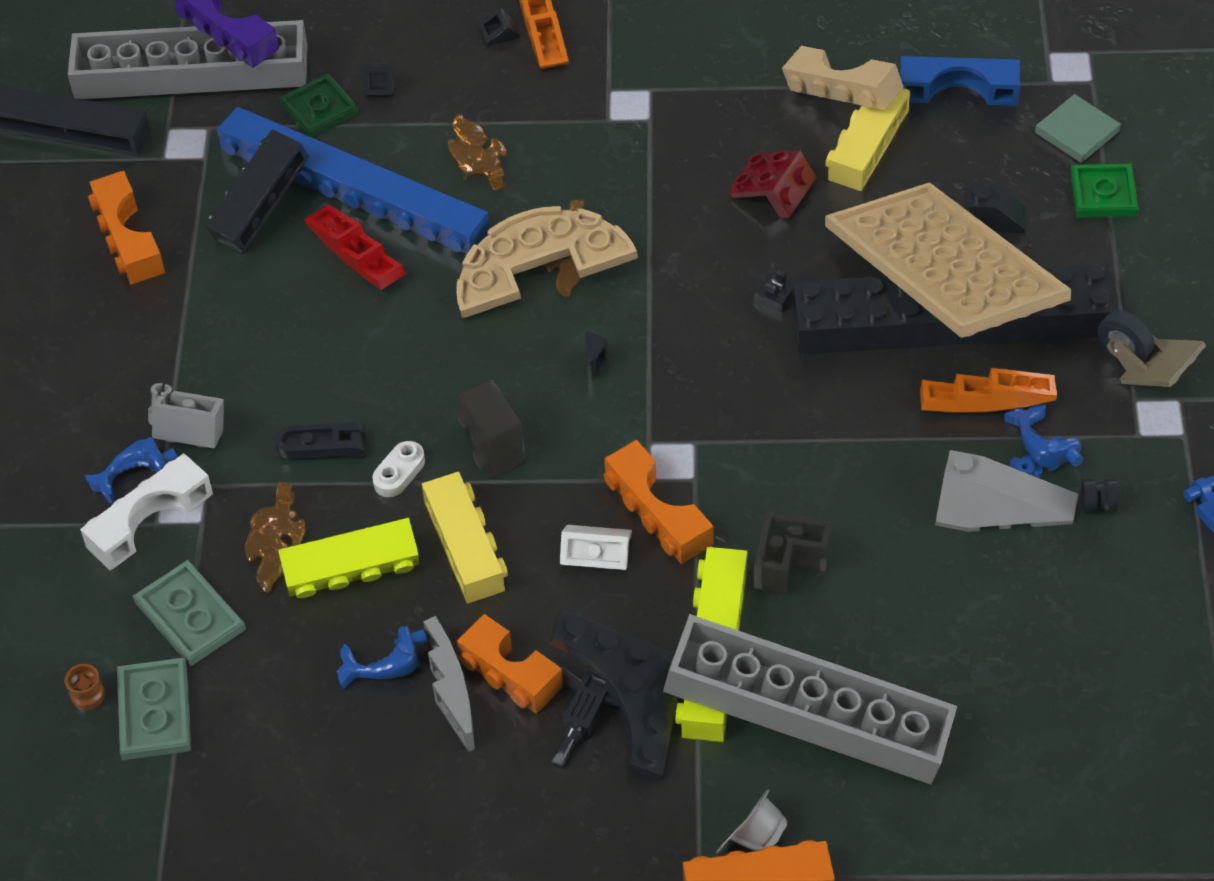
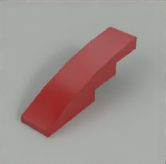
[305,204,406,290]

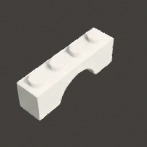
[80,453,213,571]

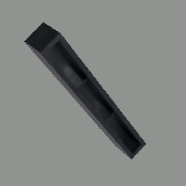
[0,85,150,156]

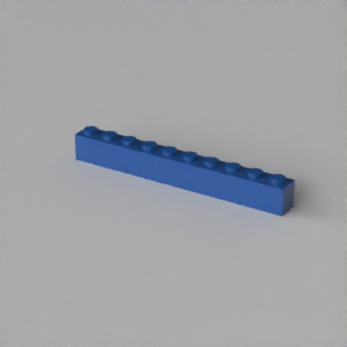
[217,107,490,255]

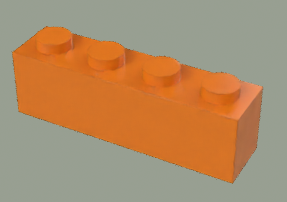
[683,840,835,881]

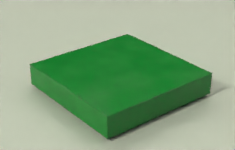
[1070,164,1139,218]

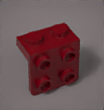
[729,150,817,218]

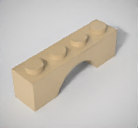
[782,46,904,110]

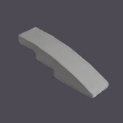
[424,616,475,752]

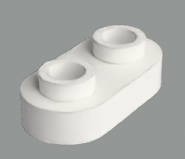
[372,441,425,497]

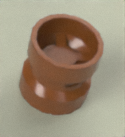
[65,664,105,711]

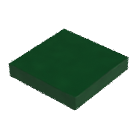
[278,73,359,138]

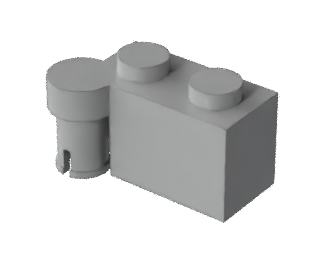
[148,383,224,448]

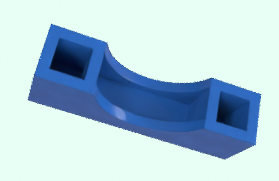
[900,56,1020,106]

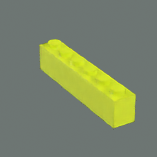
[676,547,747,742]

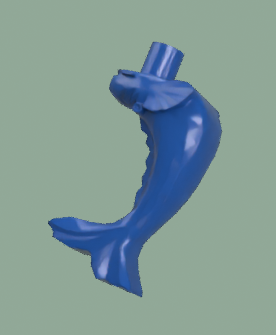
[1005,404,1084,471]
[84,437,178,503]
[337,626,428,690]

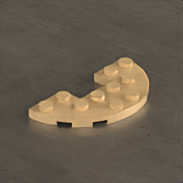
[456,206,638,318]

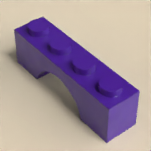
[174,0,279,68]

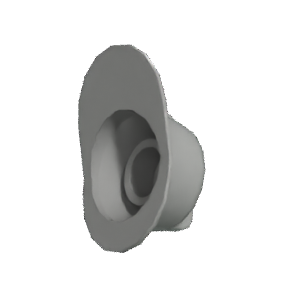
[716,789,787,854]

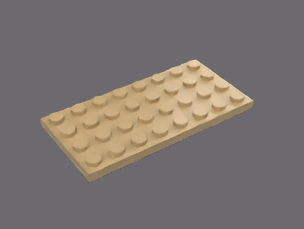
[825,182,1071,338]

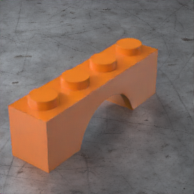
[88,170,165,285]
[603,440,714,564]

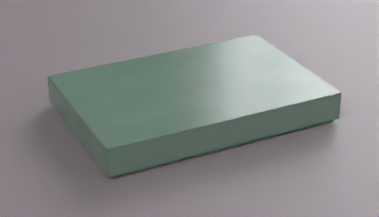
[133,560,246,667]
[117,657,191,760]

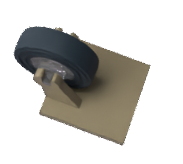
[1098,311,1206,387]

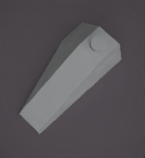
[935,450,1079,532]

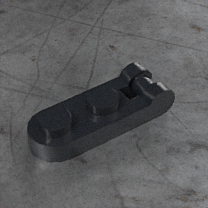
[274,422,366,459]

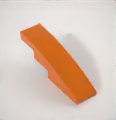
[519,0,569,69]
[920,368,1057,412]

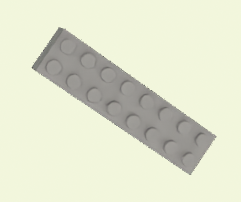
[68,20,308,99]
[663,614,957,784]

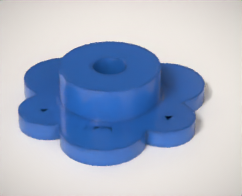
[1009,456,1043,479]

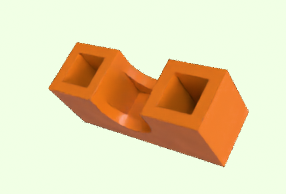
[457,614,564,714]

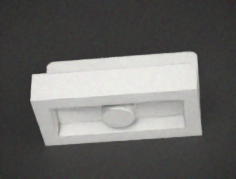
[560,525,632,570]

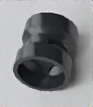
[1081,479,1119,513]

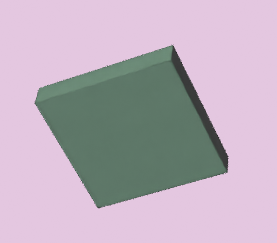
[1035,94,1121,163]

